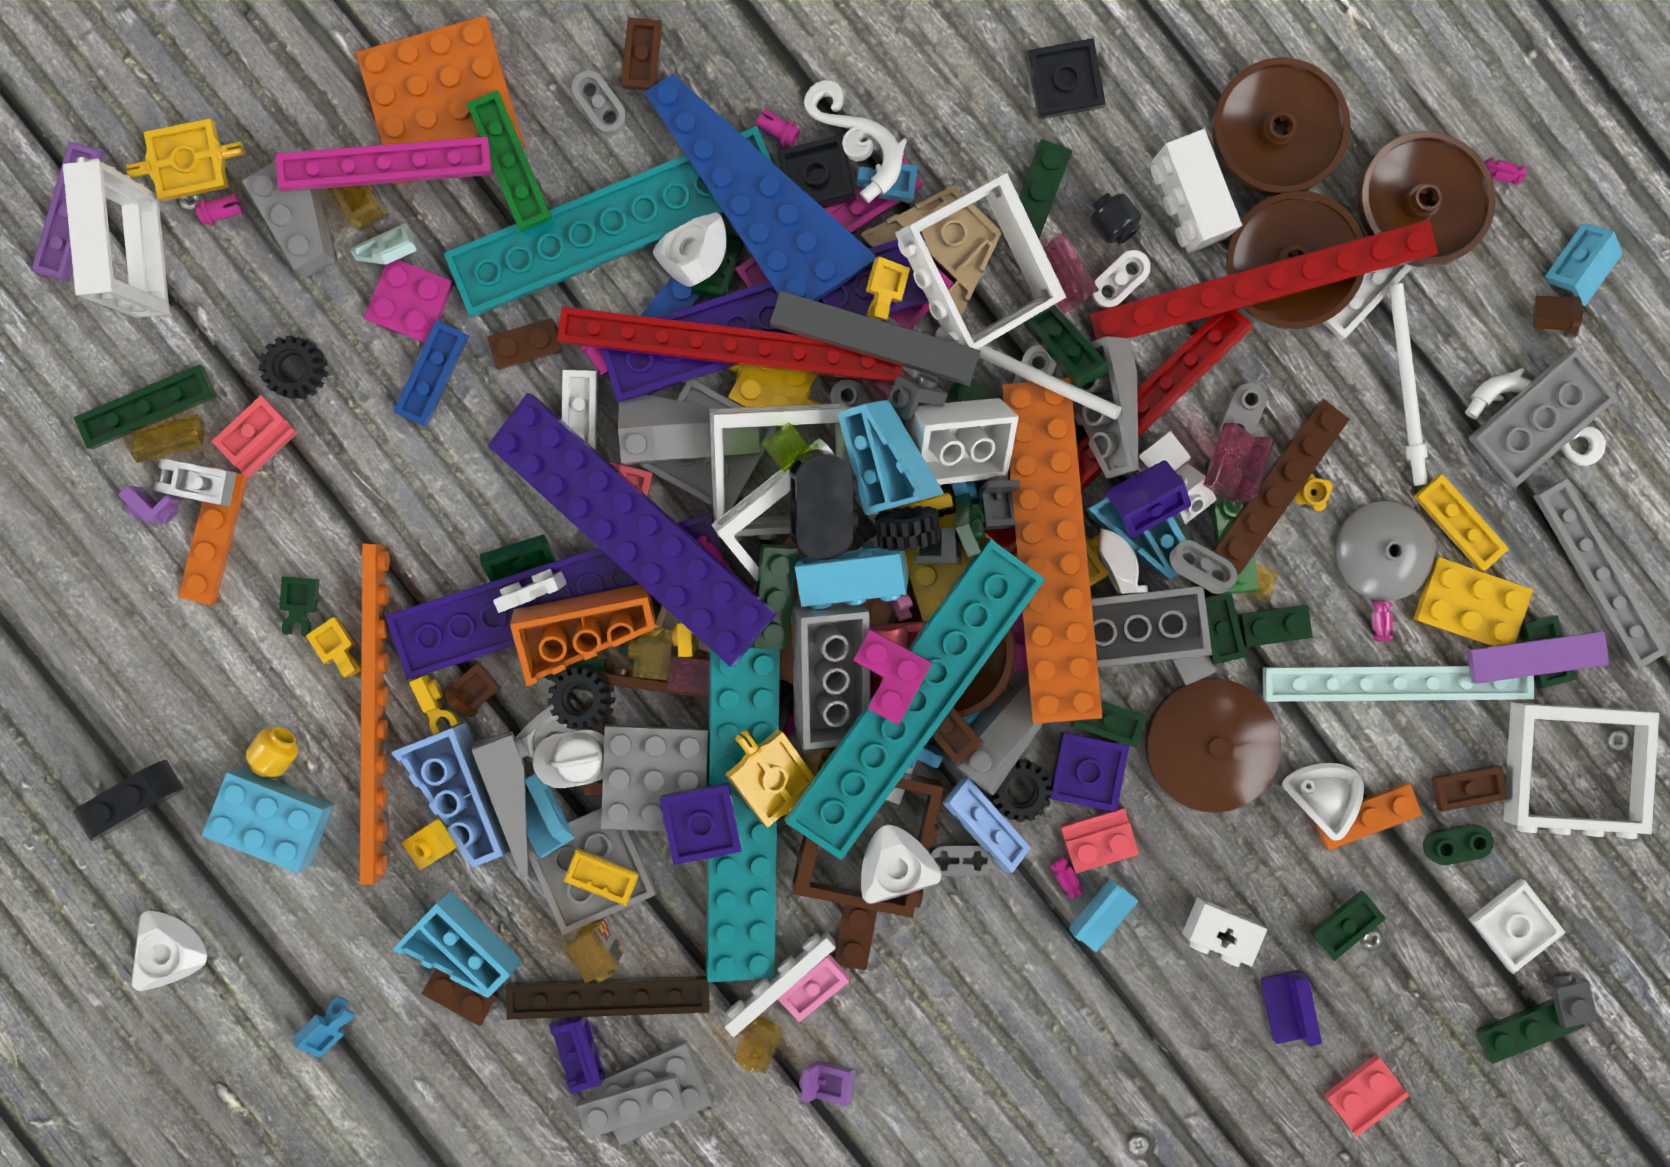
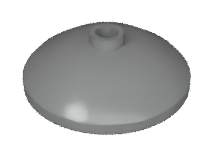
[1334,501,1436,601]

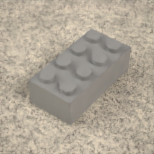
[1091,586,1212,669]
[791,602,870,750]

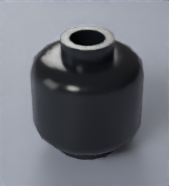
[1090,193,1141,245]

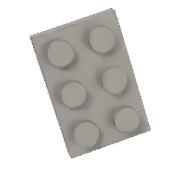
[594,1040,713,1145]

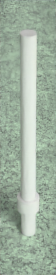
[1389,283,1428,486]
[935,326,1122,420]

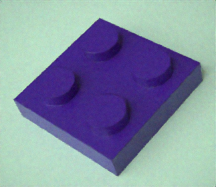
[1050,732,1130,812]
[659,782,742,865]

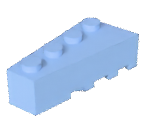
[391,723,510,868]

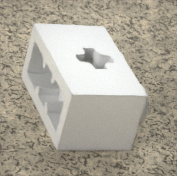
[1182,897,1267,967]

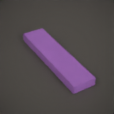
[31,141,107,282]
[1467,631,1610,684]

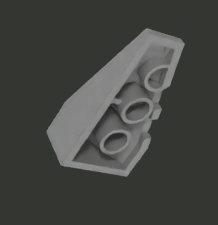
[1055,337,1139,479]
[618,395,761,466]
[941,676,1043,796]
[472,731,529,878]

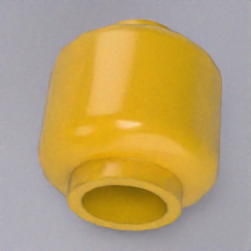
[246,727,299,777]

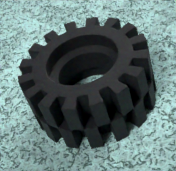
[259,336,328,400]
[875,506,941,551]
[548,667,616,730]
[990,759,1053,822]

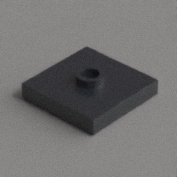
[1026,38,1106,120]
[777,134,856,208]

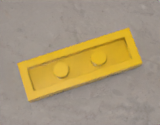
[1413,474,1509,571]

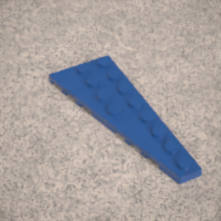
[645,74,876,301]

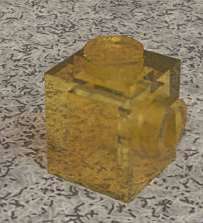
[627,626,672,680]
[734,1016,782,1073]

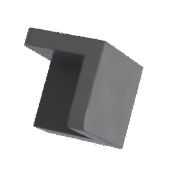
[914,528,962,564]

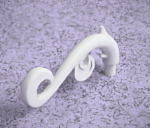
[804,80,907,203]
[1465,368,1606,466]

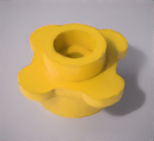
[1294,474,1333,511]

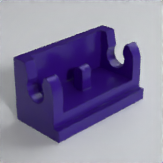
[549,1017,605,1093]

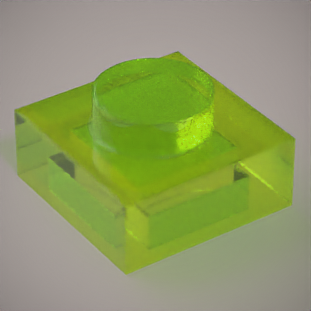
[762,422,811,473]

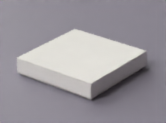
[1468,878,1566,974]

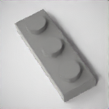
[577,1074,685,1139]

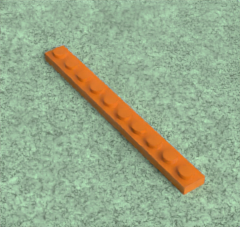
[360,544,390,885]

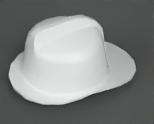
[533,730,604,788]

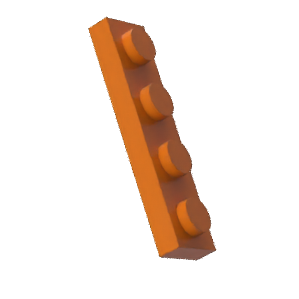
[178,466,248,605]

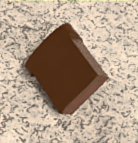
[1533,296,1583,338]
[445,662,502,717]

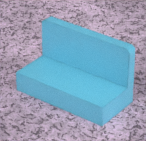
[1545,222,1622,306]
[525,773,575,858]
[1068,877,1138,952]

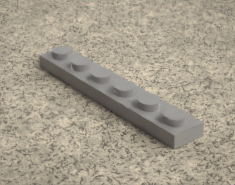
[1533,478,1668,669]

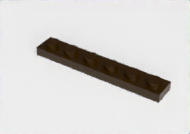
[505,976,710,1020]

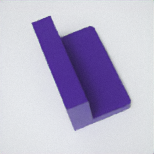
[1106,460,1192,539]
[1260,970,1322,1047]

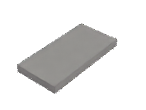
[1468,347,1619,488]

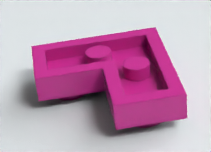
[853,629,932,725]

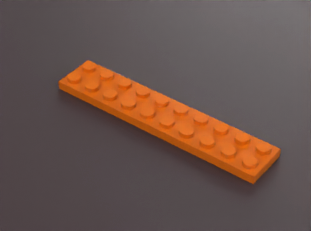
[1002,377,1103,724]

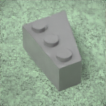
[242,146,336,277]

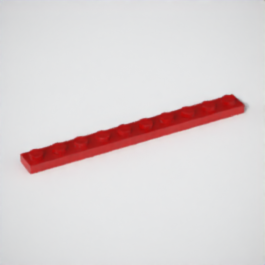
[1089,220,1438,340]
[557,307,902,384]
[986,310,1252,556]

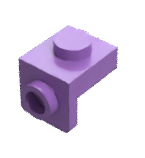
[118,485,183,525]
[799,1061,855,1106]

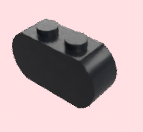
[789,449,858,560]
[73,759,184,841]

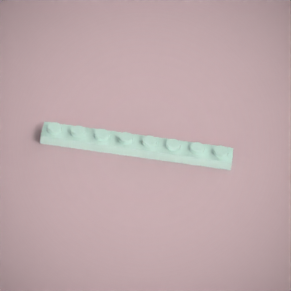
[1263,666,1534,702]

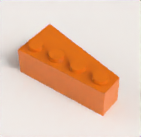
[510,584,655,687]

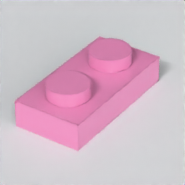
[778,954,850,1022]

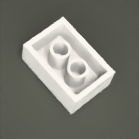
[1151,128,1242,254]
[905,398,1019,485]

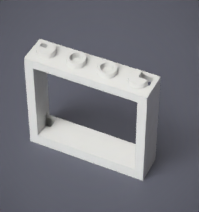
[63,157,170,318]
[895,173,1066,349]
[710,403,853,541]
[711,439,880,625]
[1503,702,1659,839]

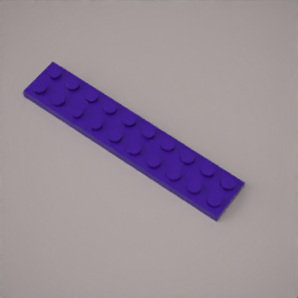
[601,231,929,402]
[487,393,778,667]
[385,513,725,680]

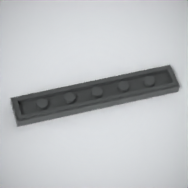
[770,291,981,386]

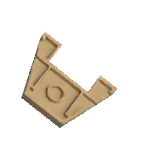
[860,185,1002,316]

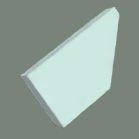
[350,223,417,265]

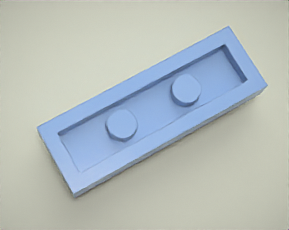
[942,778,1031,873]

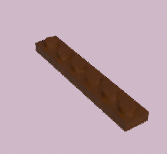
[1212,399,1350,575]

